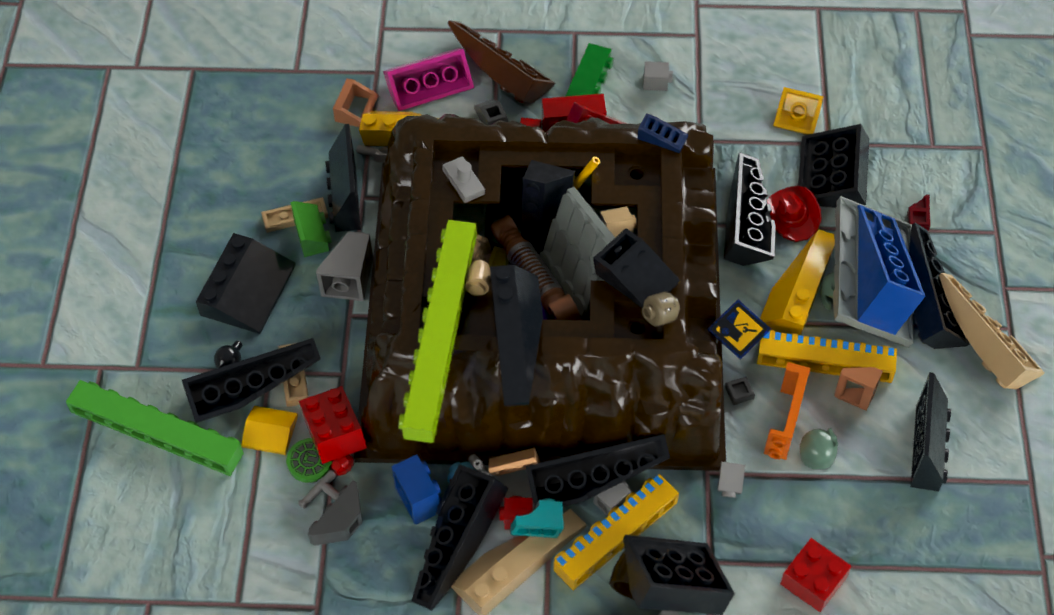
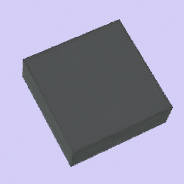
[725,377,755,405]

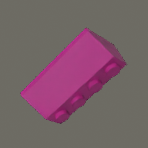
[383,48,474,111]

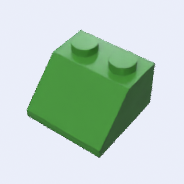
[290,201,332,257]

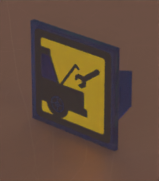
[707,299,771,360]

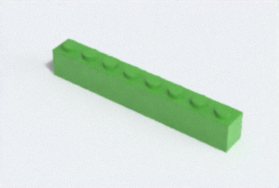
[66,380,244,477]

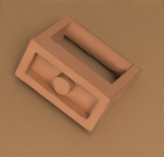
[333,78,379,127]
[834,367,883,411]

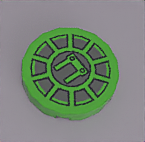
[286,438,333,483]

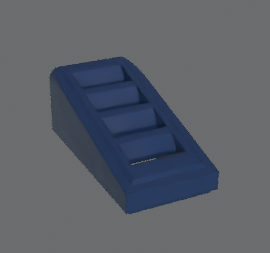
[638,113,688,153]

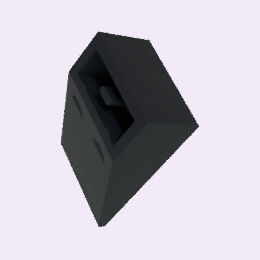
[593,228,680,309]

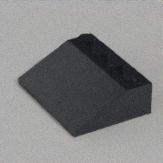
[325,124,361,232]
[798,124,869,208]
[196,233,296,334]
[910,372,951,492]
[623,535,735,615]

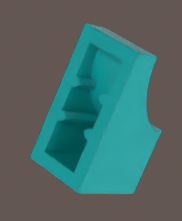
[510,499,564,538]

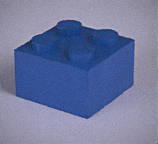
[391,455,441,525]

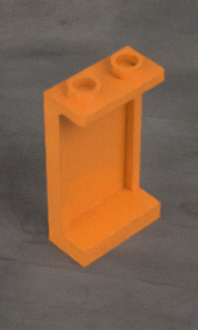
[764,362,810,460]

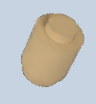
[465,260,490,296]

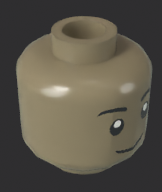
[642,292,680,326]

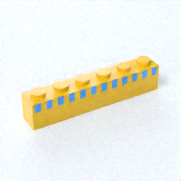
[757,330,897,383]
[554,474,679,591]

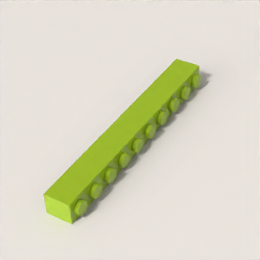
[399,220,477,443]

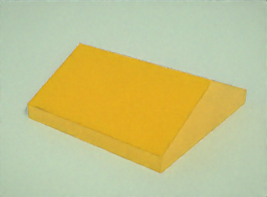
[773,87,824,135]
[241,406,298,455]

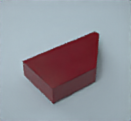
[907,194,930,231]

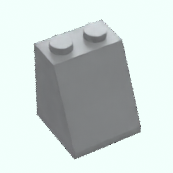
[316,232,373,301]

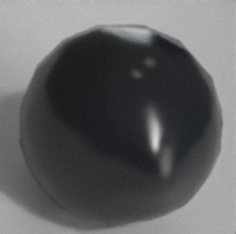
[214,341,243,368]

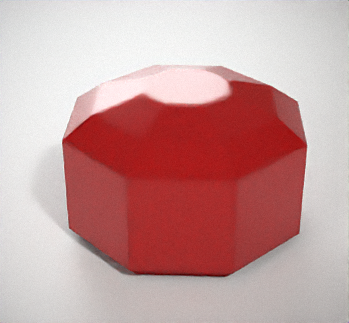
[331,454,355,476]

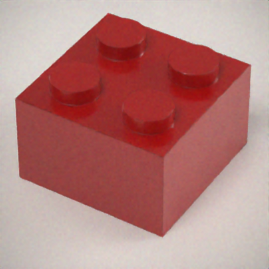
[780,538,852,613]

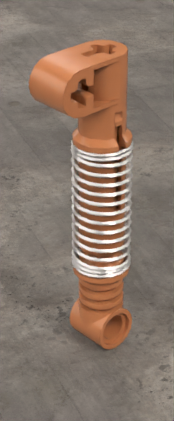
[489,214,581,320]

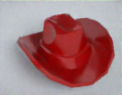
[767,186,822,242]

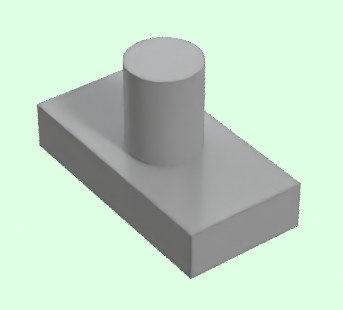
[442,156,485,203]

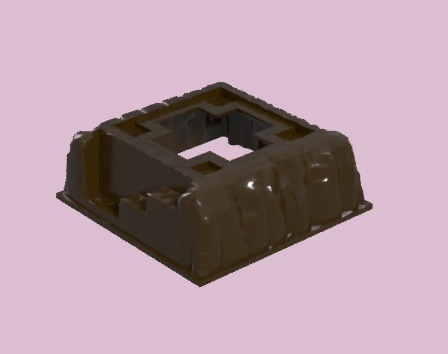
[354,114,726,471]

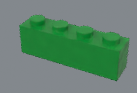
[565,43,614,97]

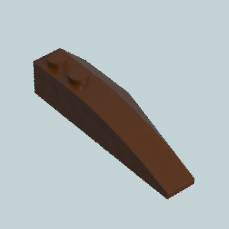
[448,20,555,104]

